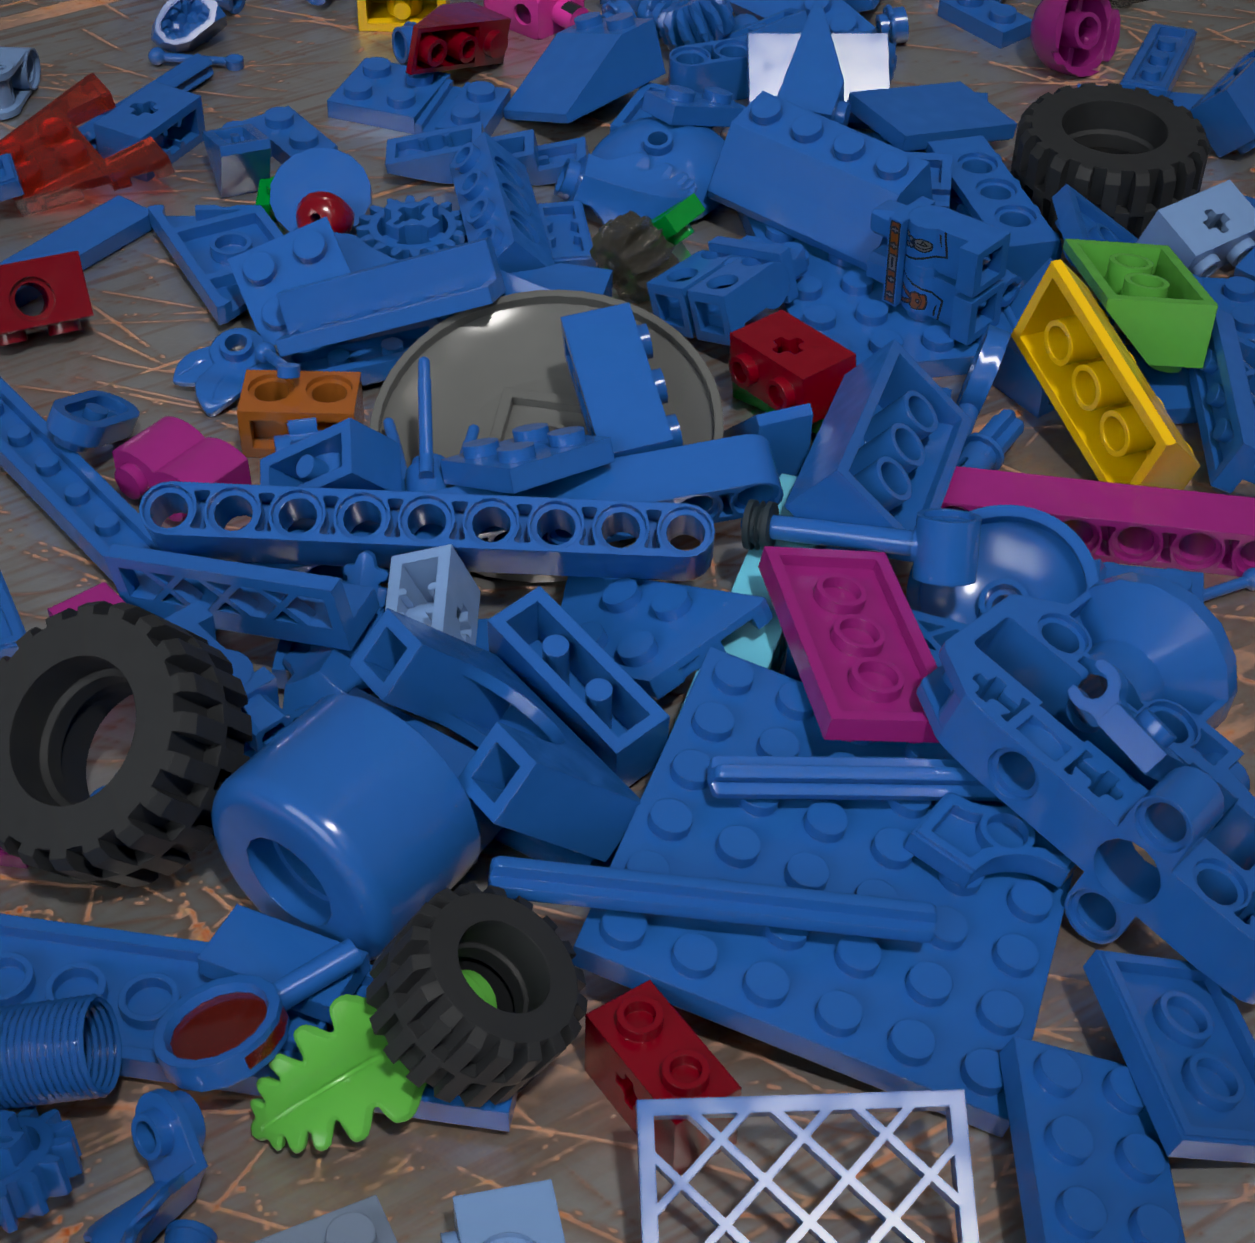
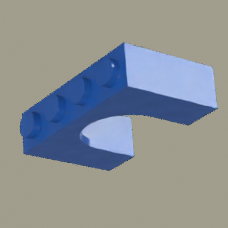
[349,608,641,862]

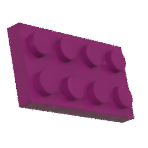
[758,546,939,743]

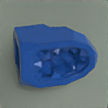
[151,0,227,53]

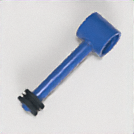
[740,499,982,587]

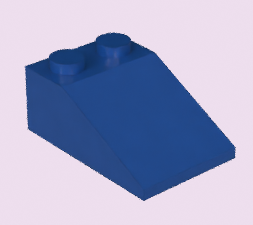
[503,12,666,124]

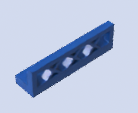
[275,236,506,357]
[103,543,380,651]

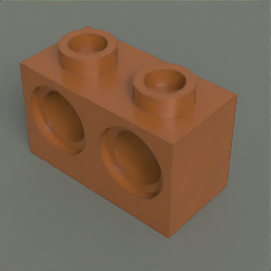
[237,370,364,458]

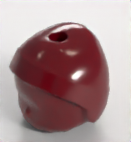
[296,191,355,234]

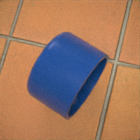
[211,694,481,962]

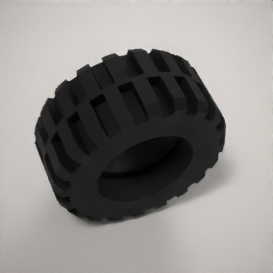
[1010,83,1209,239]
[0,601,252,889]

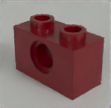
[0,250,94,346]

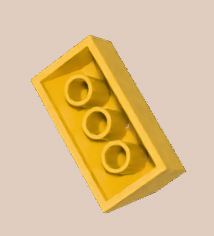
[1011,259,1201,490]

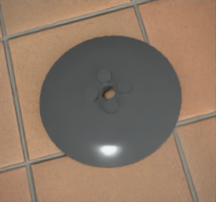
[370,290,724,583]

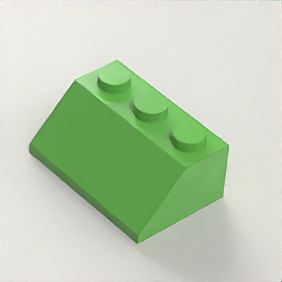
[1063,239,1218,373]

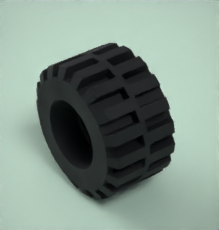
[366,883,588,1107]

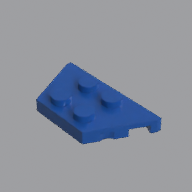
[148,205,283,325]
[561,576,773,700]

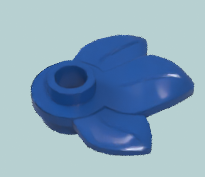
[173,328,277,418]

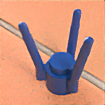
[383,356,480,492]

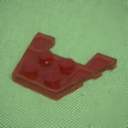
[0,73,175,217]

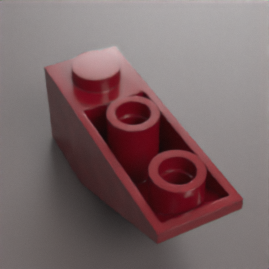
[406,2,511,75]

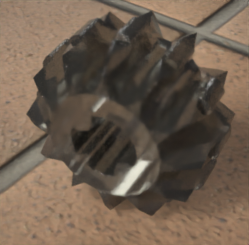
[590,210,679,305]

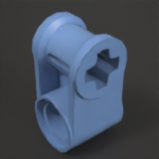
[0,46,41,120]

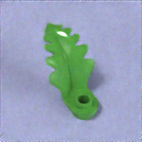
[250,970,497,1153]

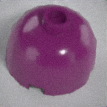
[1030,0,1121,77]

